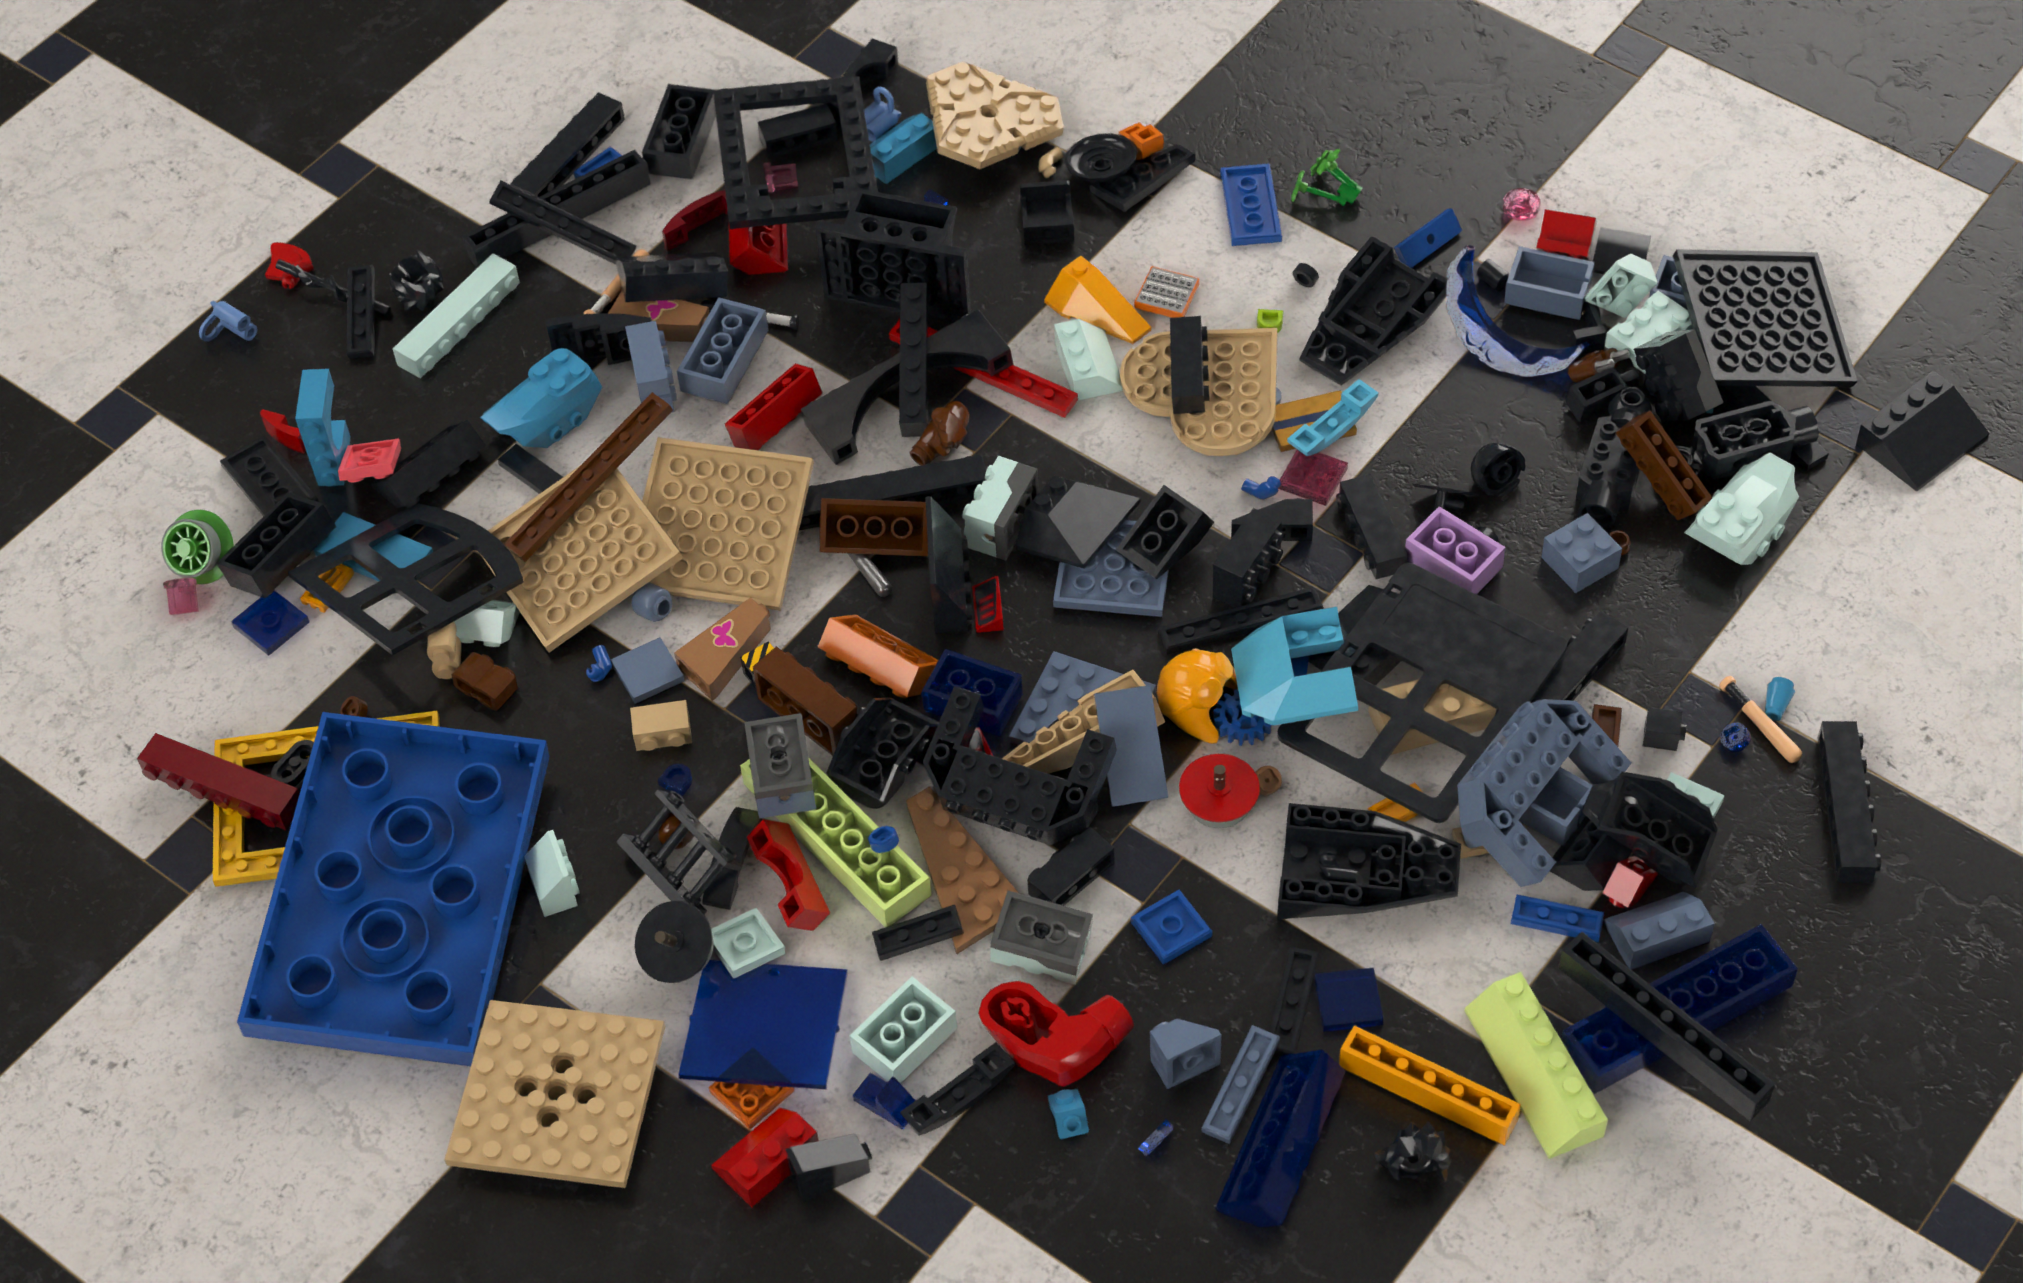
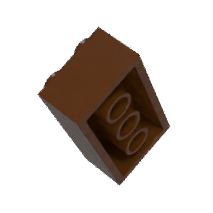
[753,646,857,756]

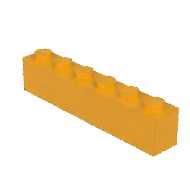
[1339,1026,1521,1146]

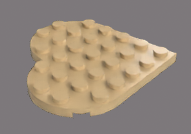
[1120,328,1278,456]

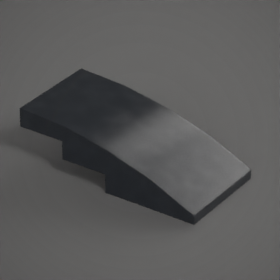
[545,313,652,365]

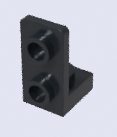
[1571,301,1608,355]

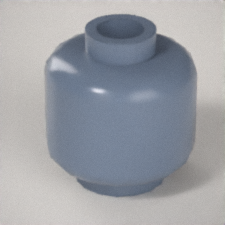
[632,583,672,622]

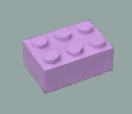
[1405,507,1505,594]

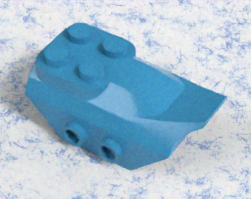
[480,348,602,448]

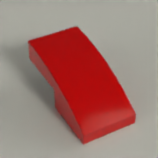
[260,409,306,454]

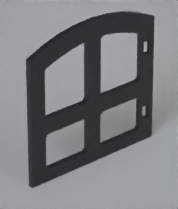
[288,503,524,655]

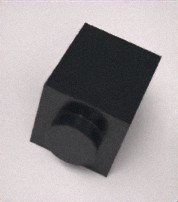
[1642,707,1687,751]

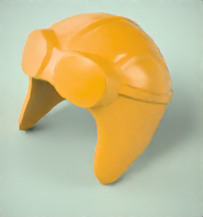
[1157,650,1238,744]

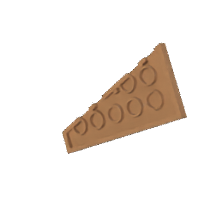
[906,786,1019,955]

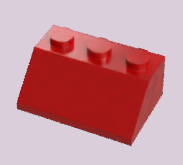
[729,224,788,275]
[711,1107,819,1207]

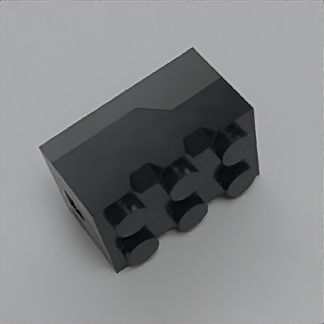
[1634,329,1723,422]

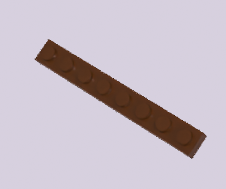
[504,392,673,562]

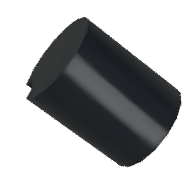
[1477,259,1509,292]

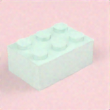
[849,977,957,1088]

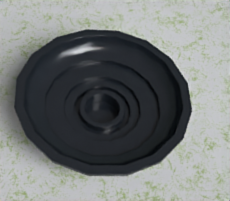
[1064,133,1137,182]

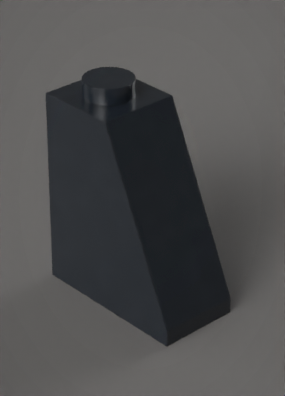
[785,1133,872,1202]

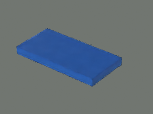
[1220,164,1282,246]

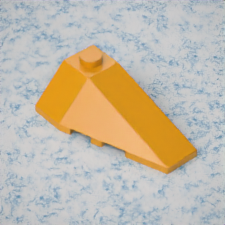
[1044,256,1151,344]

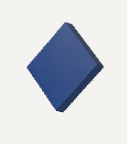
[1131,890,1212,965]

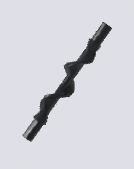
[275,259,391,316]

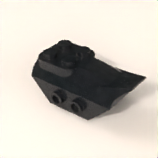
[826,697,939,809]
[1582,771,1718,889]

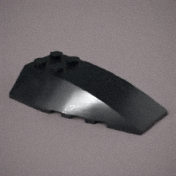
[1299,236,1455,386]

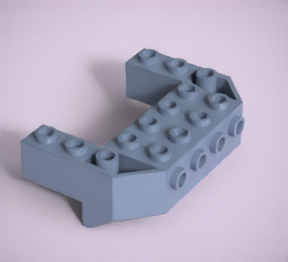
[1457,699,1632,887]

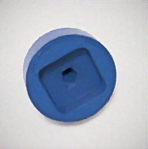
[868,826,899,853]

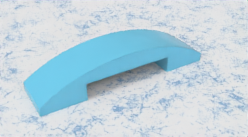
[1287,379,1379,456]

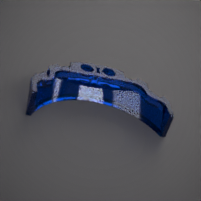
[1446,244,1590,377]

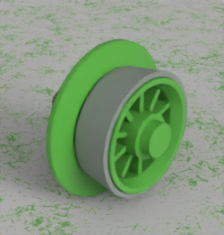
[161,509,234,584]

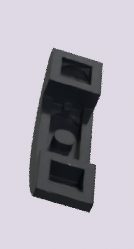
[702,807,762,910]
[900,1042,1015,1136]

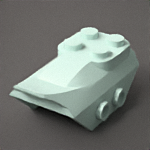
[1684,453,1799,565]

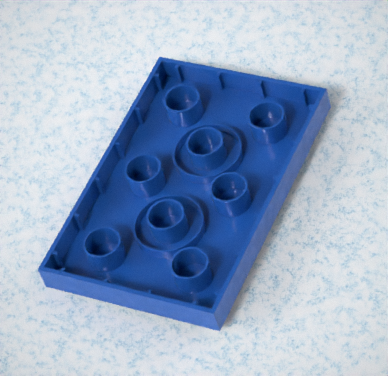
[237,712,549,1066]

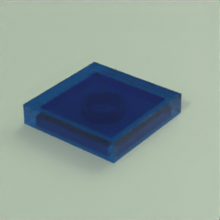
[231,590,309,656]
[1314,967,1384,1031]

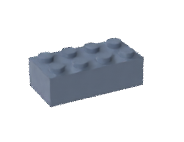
[677,298,769,404]

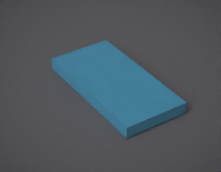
[314,512,433,581]

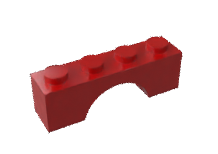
[747,819,830,931]

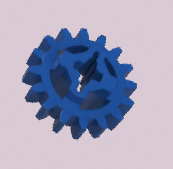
[1213,689,1272,746]

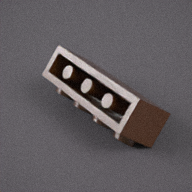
[1616,411,1712,520]

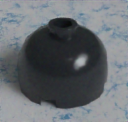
[1471,442,1526,497]

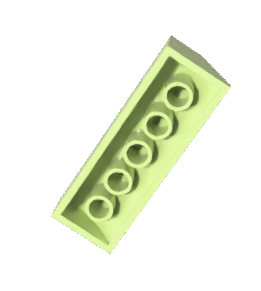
[1464,972,1608,1159]

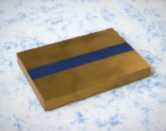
[1272,390,1357,452]

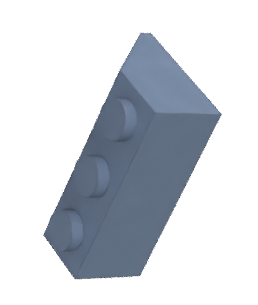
[1603,892,1715,970]

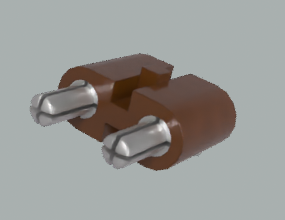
[1568,348,1630,382]

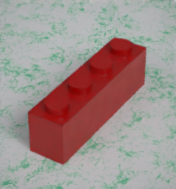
[725,363,823,450]

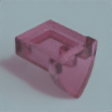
[763,162,798,192]
[163,578,199,615]

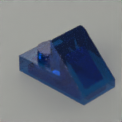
[853,1073,916,1130]

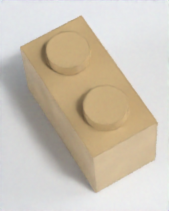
[630,700,692,751]

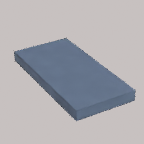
[1094,685,1169,807]

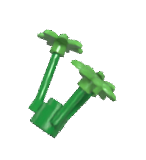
[1291,149,1362,206]

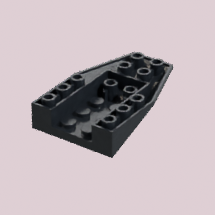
[1277,803,1461,920]

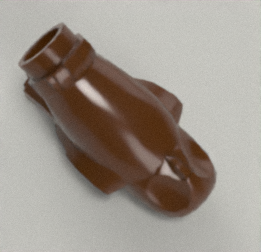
[909,401,970,466]

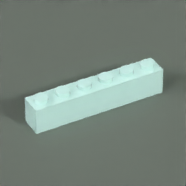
[393,254,520,378]

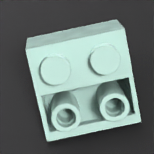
[1584,254,1658,318]
[524,830,580,917]

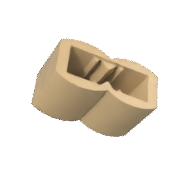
[427,622,461,679]

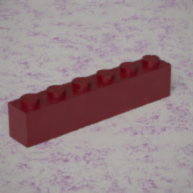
[137,733,300,830]

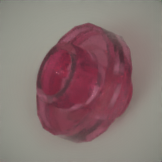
[1503,188,1540,221]

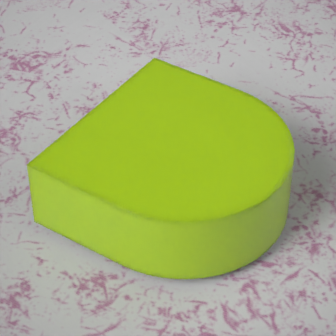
[1257,309,1284,333]

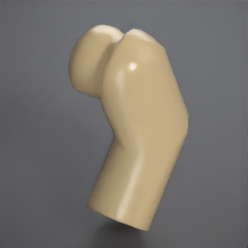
[1038,147,1063,178]

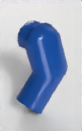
[1241,476,1281,500]
[586,645,612,682]

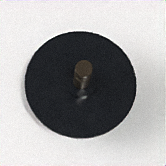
[635,901,714,983]

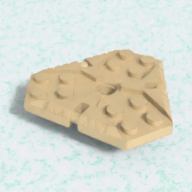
[926,62,1064,169]

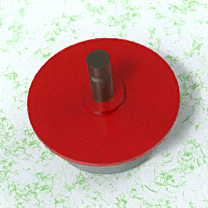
[1179,754,1260,828]

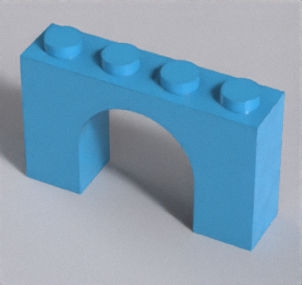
[295,369,351,487]

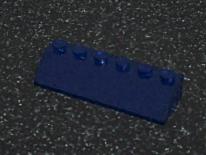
[1215,1049,1346,1227]

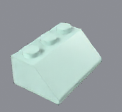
[1054,319,1123,400]

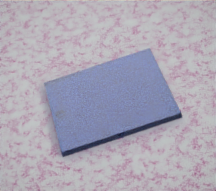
[678,960,848,1090]

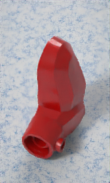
[978,981,1134,1086]

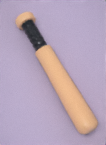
[1719,676,1802,763]

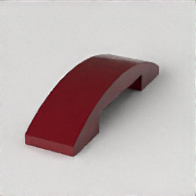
[662,190,728,251]

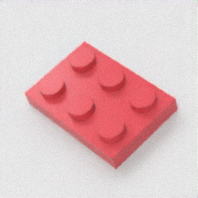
[338,439,401,483]

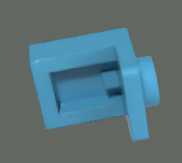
[1048,1089,1089,1139]

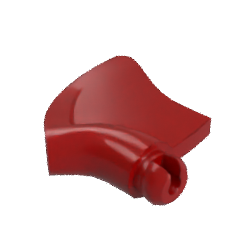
[265,242,314,289]

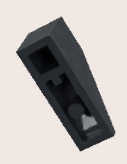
[1231,498,1313,541]

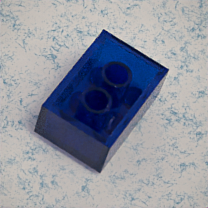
[922,649,1023,736]

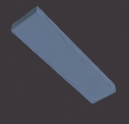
[1201,1025,1280,1144]

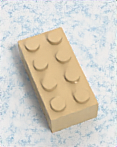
[1368,679,1496,755]

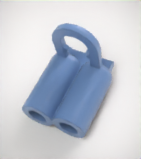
[864,87,902,142]
[199,301,257,342]

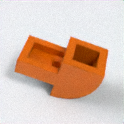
[1118,122,1164,161]

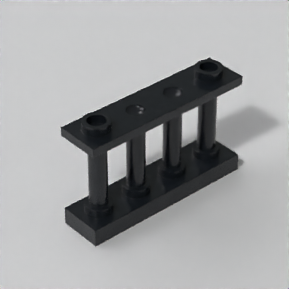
[617,789,743,915]

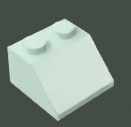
[454,600,520,647]

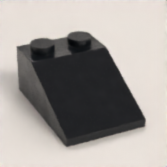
[1116,485,1214,579]

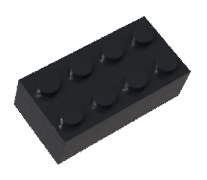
[642,84,716,180]
[216,492,336,599]

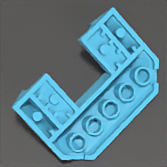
[1231,607,1359,726]

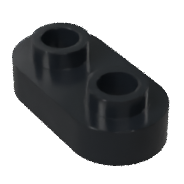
[271,740,314,787]

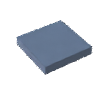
[611,637,685,704]

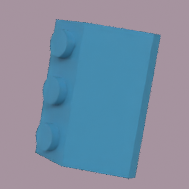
[870,113,937,184]

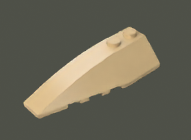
[1002,670,1165,774]

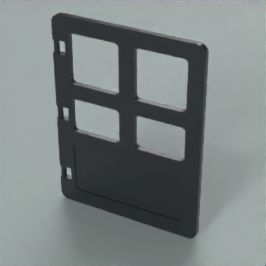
[1277,563,1567,823]

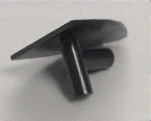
[1413,484,1479,511]

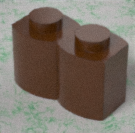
[451,652,518,711]

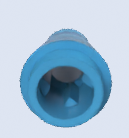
[1765,677,1795,721]

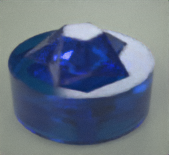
[1720,722,1751,752]

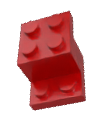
[1536,209,1597,260]

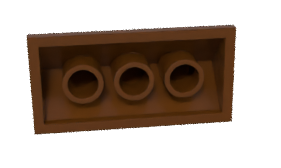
[819,498,928,556]

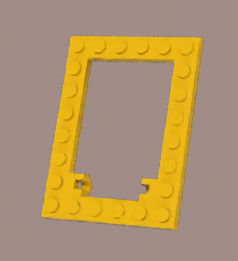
[213,711,440,887]

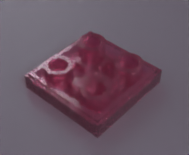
[1278,450,1348,506]

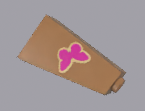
[608,291,709,342]
[674,597,771,701]

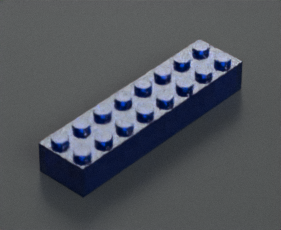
[1561,924,1798,1094]

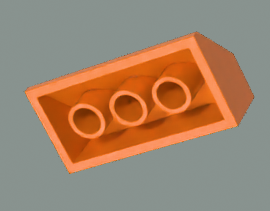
[818,615,944,698]

